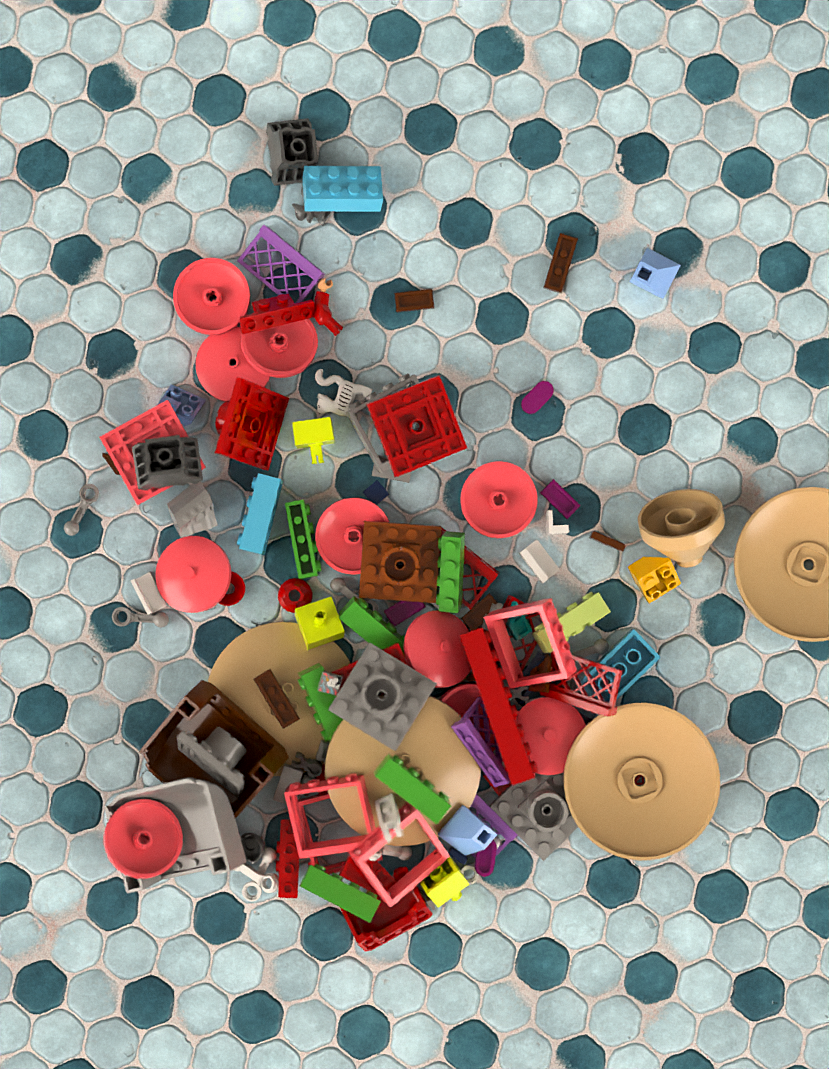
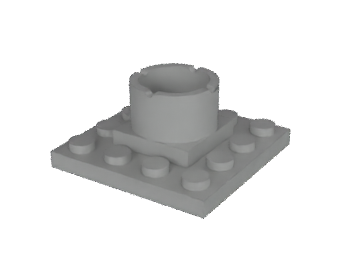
[328,643,437,751]
[177,727,247,797]
[489,772,578,861]

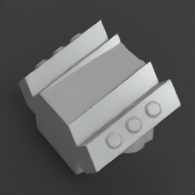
[167,482,218,538]

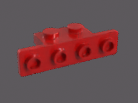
[240,294,315,334]
[276,819,299,898]

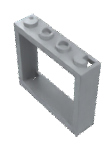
[346,373,420,473]

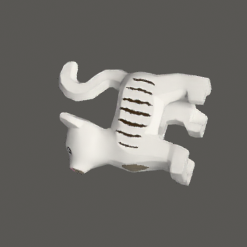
[315,369,373,421]

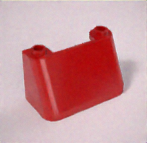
[340,866,432,952]

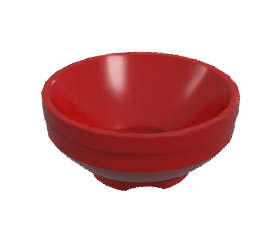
[219,571,246,606]
[278,578,313,613]

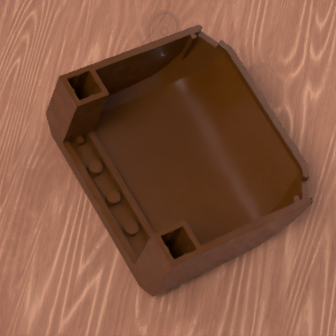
[139,680,289,819]

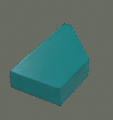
[506,601,533,641]

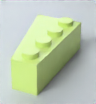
[532,591,611,653]

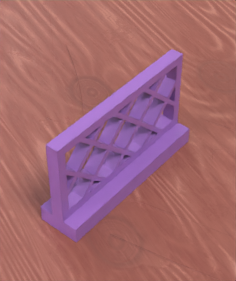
[237,225,325,303]
[451,696,510,787]
[470,794,518,858]

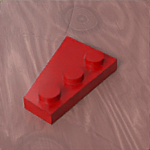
[339,852,397,896]

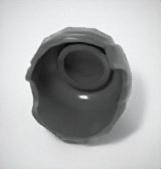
[240,833,265,864]

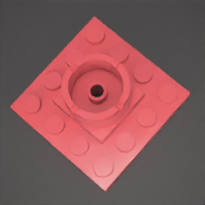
[100,400,206,505]

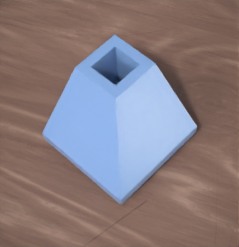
[629,248,681,299]
[157,384,206,426]
[438,805,497,856]

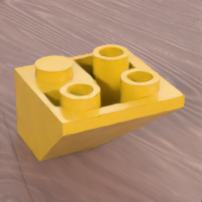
[628,557,681,603]

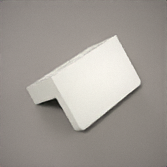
[546,510,569,535]
[519,540,560,583]
[131,572,168,615]

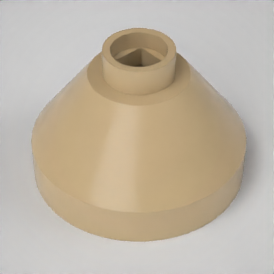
[638,489,725,568]

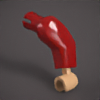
[314,278,343,336]

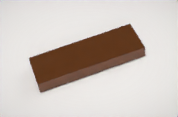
[543,233,578,294]
[254,669,300,729]

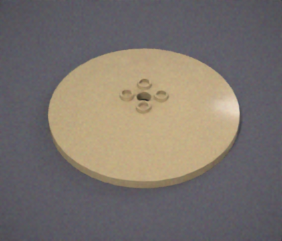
[734,487,829,642]
[208,622,351,776]
[325,694,481,846]
[563,703,720,860]

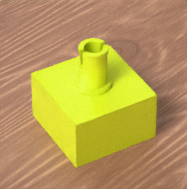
[292,417,335,464]
[295,597,345,650]
[420,856,469,908]

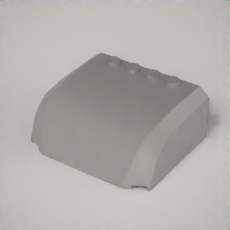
[104,778,247,893]

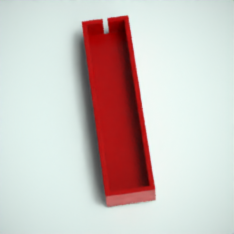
[460,628,538,786]

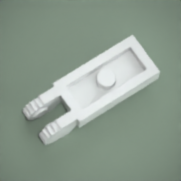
[375,793,403,842]

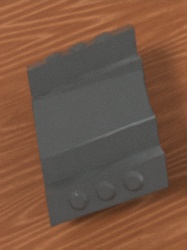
[266,118,318,186]
[132,435,203,491]

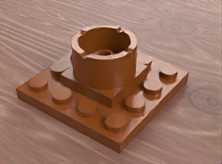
[359,520,441,603]

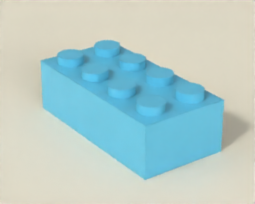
[302,166,383,212]
[237,473,283,555]
[579,629,661,702]

